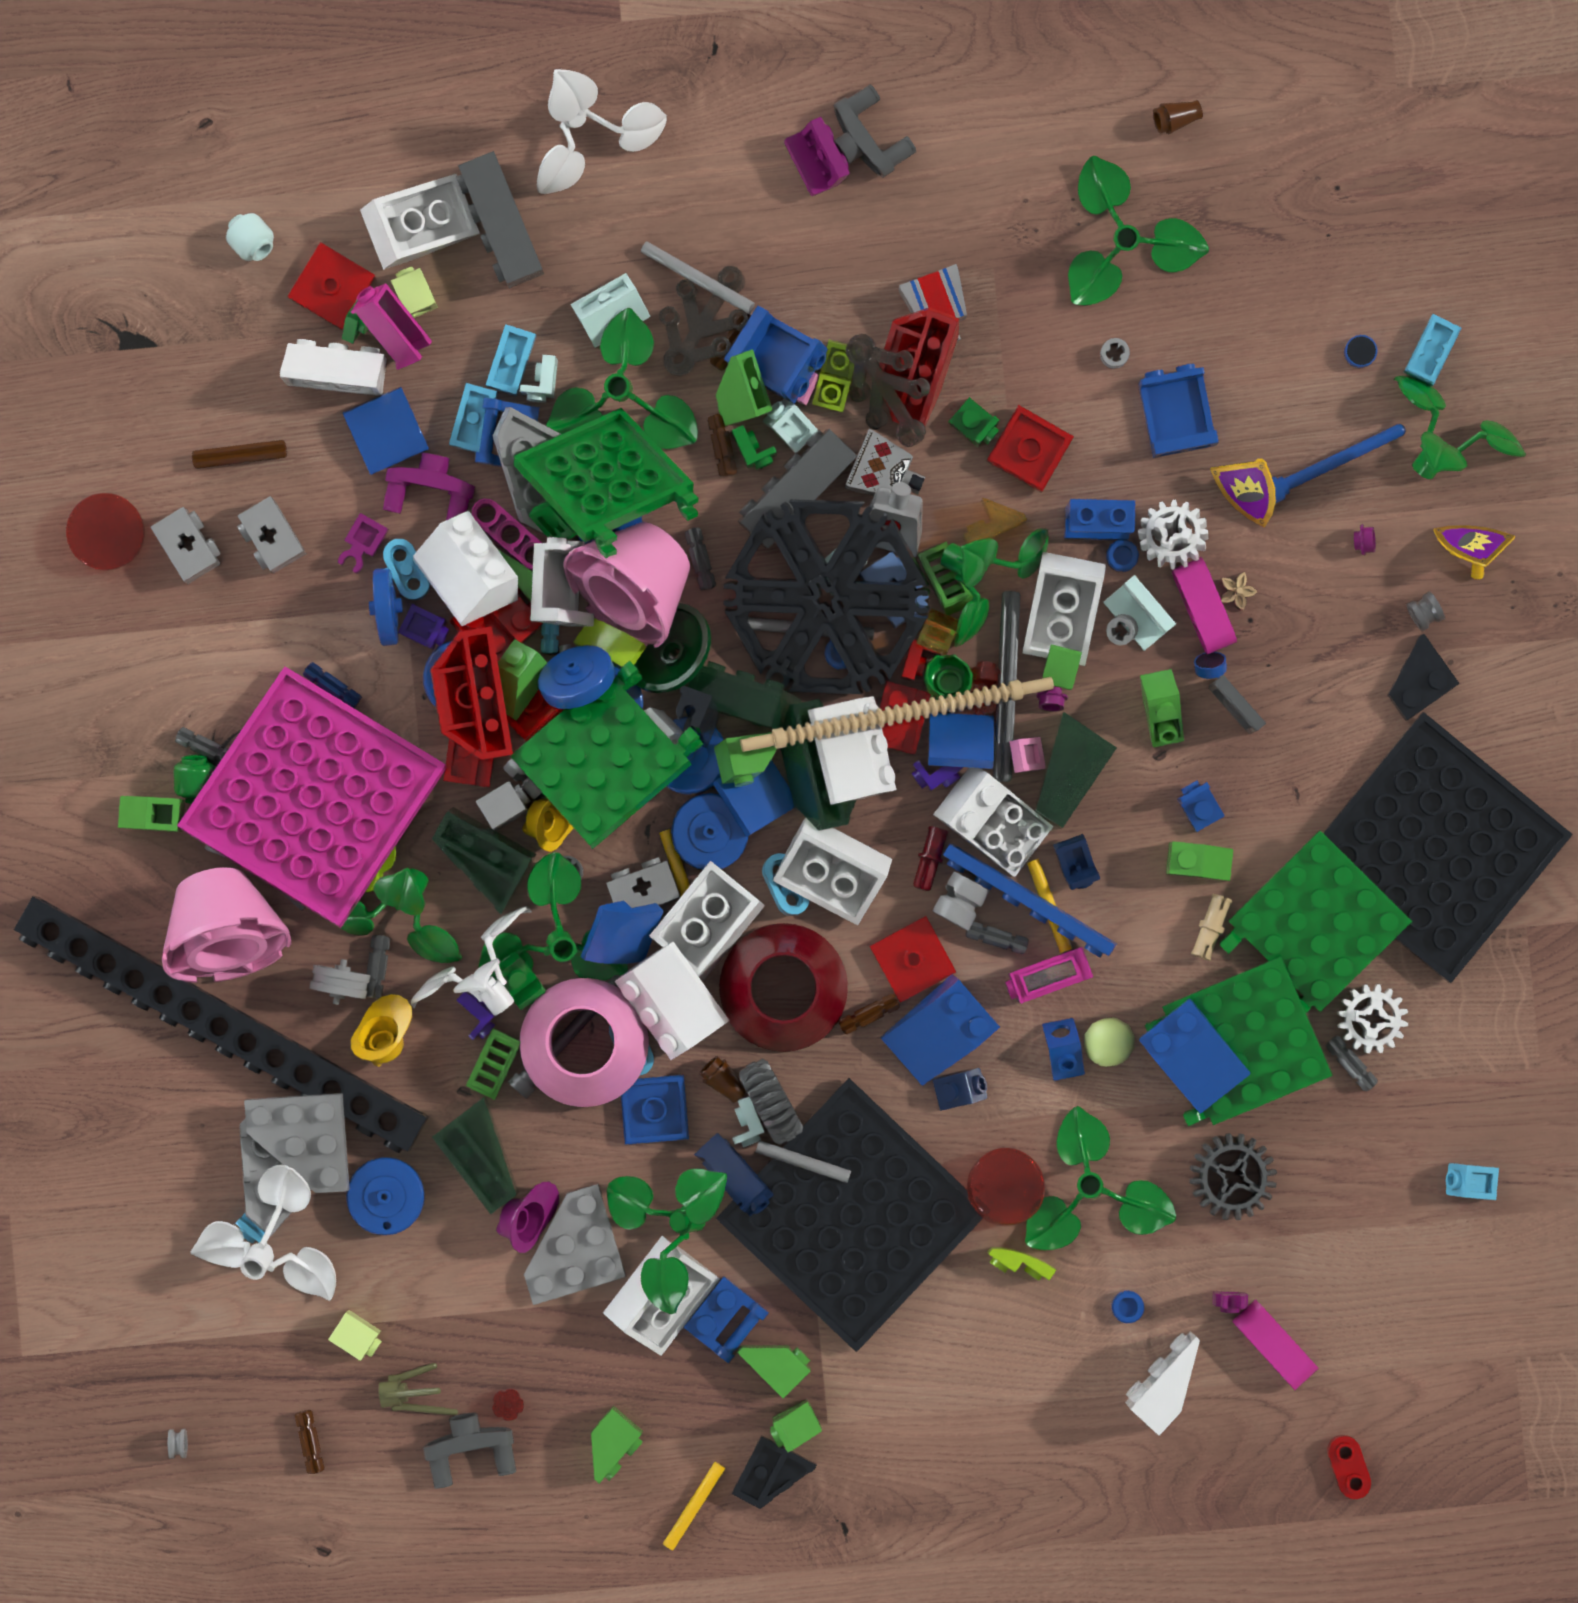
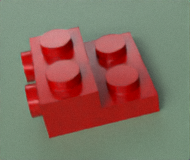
[450,588,543,661]

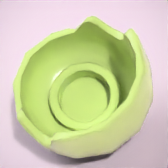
[1084,1017,1135,1067]

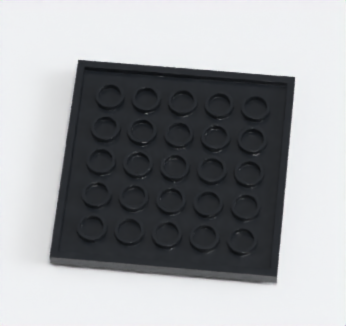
[1323,712,1573,983]
[716,1078,990,1352]

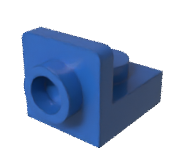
[1177,780,1225,832]

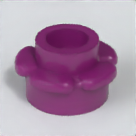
[1354,524,1376,556]
[1036,686,1068,712]

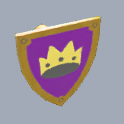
[1210,458,1276,528]
[1434,525,1515,579]

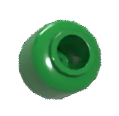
[173,755,215,804]

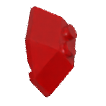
[875,307,959,432]
[430,626,513,760]

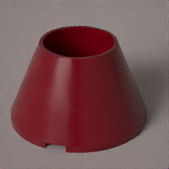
[719,923,848,1052]

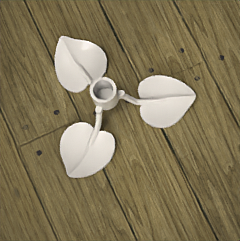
[537,69,667,194]
[411,906,532,1016]
[191,1165,336,1301]

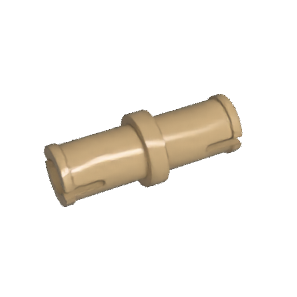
[1191,894,1232,961]

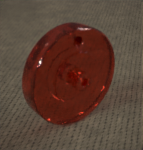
[66,493,145,571]
[967,1148,1045,1226]

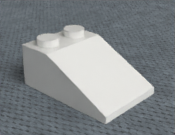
[360,174,480,270]
[1022,552,1106,666]

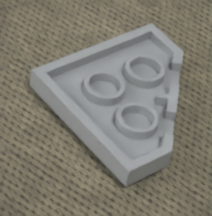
[493,407,561,536]
[244,1093,350,1193]
[239,1118,311,1237]
[524,1184,626,1305]

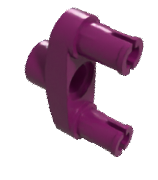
[382,452,475,520]

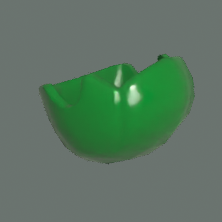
[924,654,973,700]

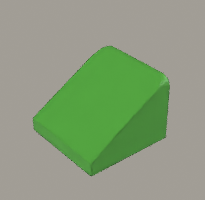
[1042,644,1082,690]

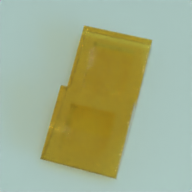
[916,608,959,656]

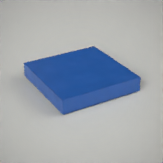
[928,713,994,769]
[713,759,800,837]
[621,1075,689,1144]

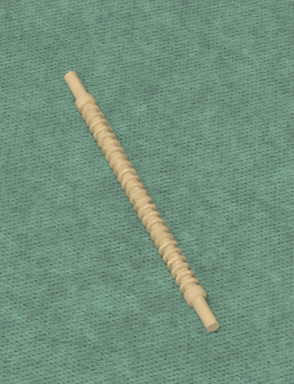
[740,677,1054,752]

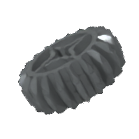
[739,1059,803,1144]
[1189,1133,1277,1220]

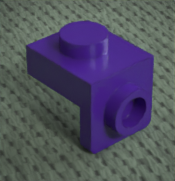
[398,604,449,650]
[911,760,963,791]
[456,992,496,1040]

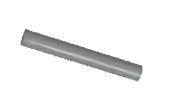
[755,1140,851,1183]

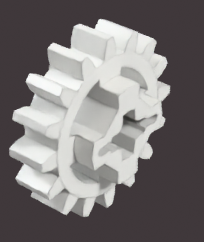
[1138,500,1209,569]
[1337,984,1408,1054]

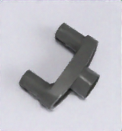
[833,84,916,178]
[423,1412,516,1489]

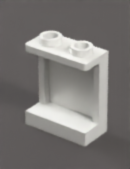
[531,537,594,627]

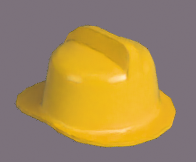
[522,798,574,852]
[351,994,412,1067]

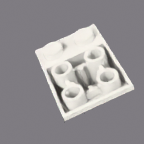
[933,768,1053,877]
[1125,1331,1200,1436]

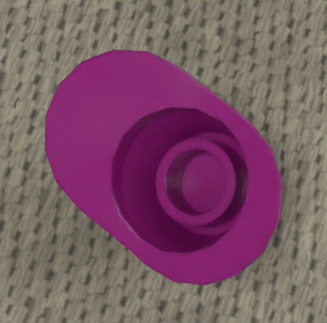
[496,1181,559,1253]

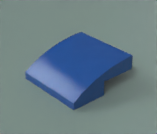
[343,387,429,475]
[581,901,664,964]

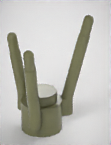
[379,1363,458,1415]

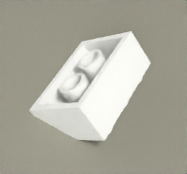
[280,339,387,396]
[413,511,518,626]
[808,696,897,805]
[773,814,892,925]
[649,861,765,980]
[615,942,730,1060]
[603,1236,720,1356]

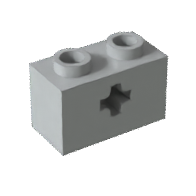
[237,496,307,573]
[151,507,221,584]
[476,781,531,831]
[606,857,680,908]

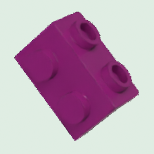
[784,117,850,196]

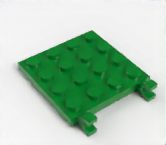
[514,408,699,558]
[510,661,703,849]
[1219,830,1412,1013]
[1144,956,1333,1126]

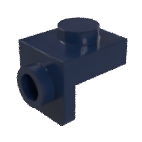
[1053,834,1100,890]
[932,1068,987,1111]

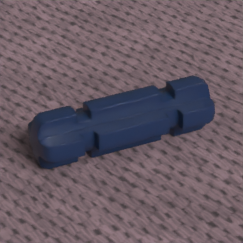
[303,662,362,708]

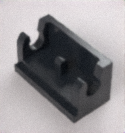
[676,685,720,748]

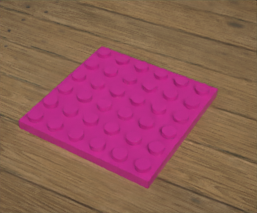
[177,666,447,928]

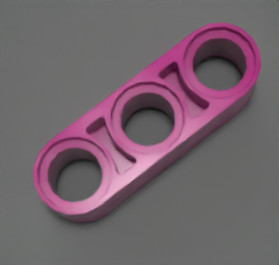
[471,498,542,571]
[1171,557,1237,655]
[1232,1299,1319,1390]

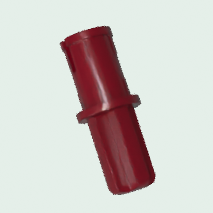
[913,826,949,891]

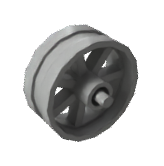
[309,959,371,1005]

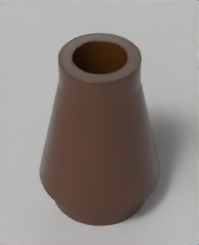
[1153,100,1203,135]
[699,1056,746,1103]

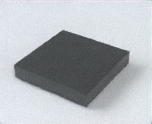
[1208,675,1266,734]

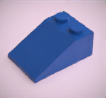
[880,974,1000,1086]
[1139,998,1251,1114]

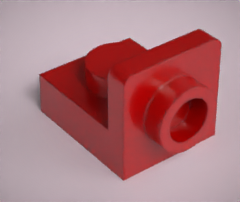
[901,636,943,682]

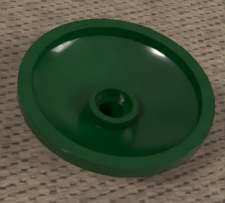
[634,603,711,693]

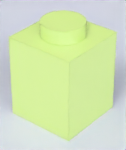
[391,267,438,318]
[328,1310,382,1361]

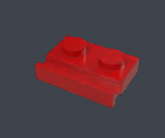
[879,681,931,755]
[443,739,494,788]

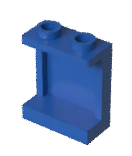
[724,306,828,404]
[1138,364,1219,458]
[1064,499,1135,540]

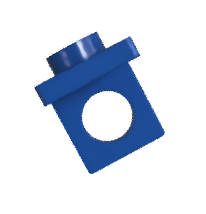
[1042,1018,1085,1081]

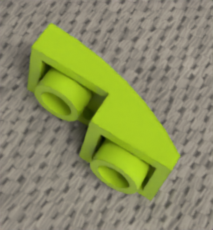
[812,339,860,412]
[573,618,646,669]
[987,1247,1056,1281]

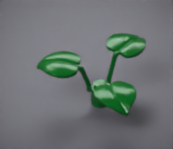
[1068,156,1209,305]
[546,308,698,449]
[1393,376,1527,480]
[941,528,1049,647]
[478,852,628,981]
[341,868,463,963]
[1025,1106,1176,1250]
[607,1168,727,1314]

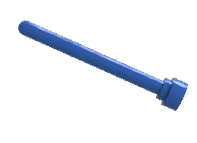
[1272,424,1406,504]

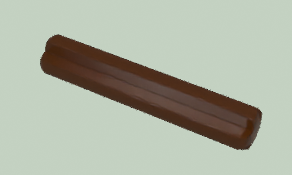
[192,440,287,469]

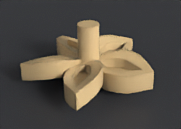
[1221,572,1257,611]

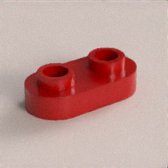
[1327,1435,1371,1499]

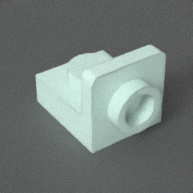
[520,355,558,403]
[763,399,818,453]
[732,1096,765,1147]

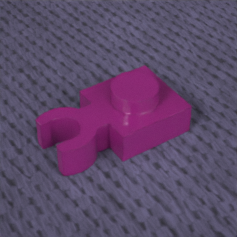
[338,513,389,574]
[1212,1291,1248,1313]

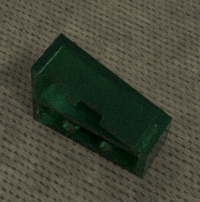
[688,661,802,731]
[1034,712,1117,829]
[432,807,537,915]
[432,1097,519,1214]

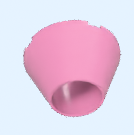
[563,522,690,648]
[161,868,291,983]
[520,978,649,1107]

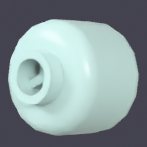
[226,213,274,261]

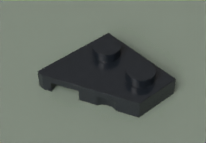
[1387,634,1460,721]
[732,1435,817,1509]

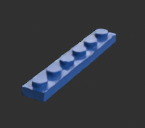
[943,843,1117,958]

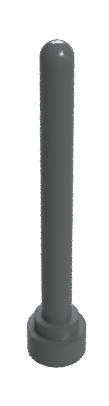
[508,975,621,1099]

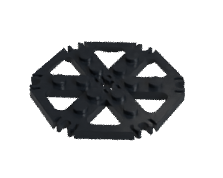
[724,499,930,694]

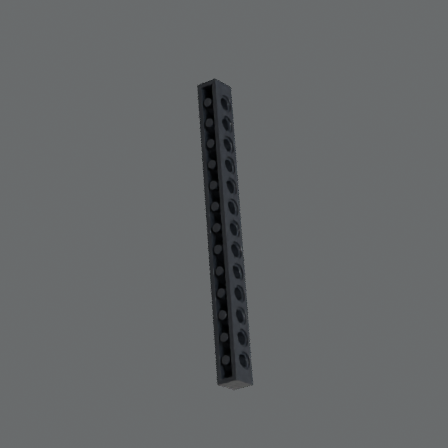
[14,896,429,1153]

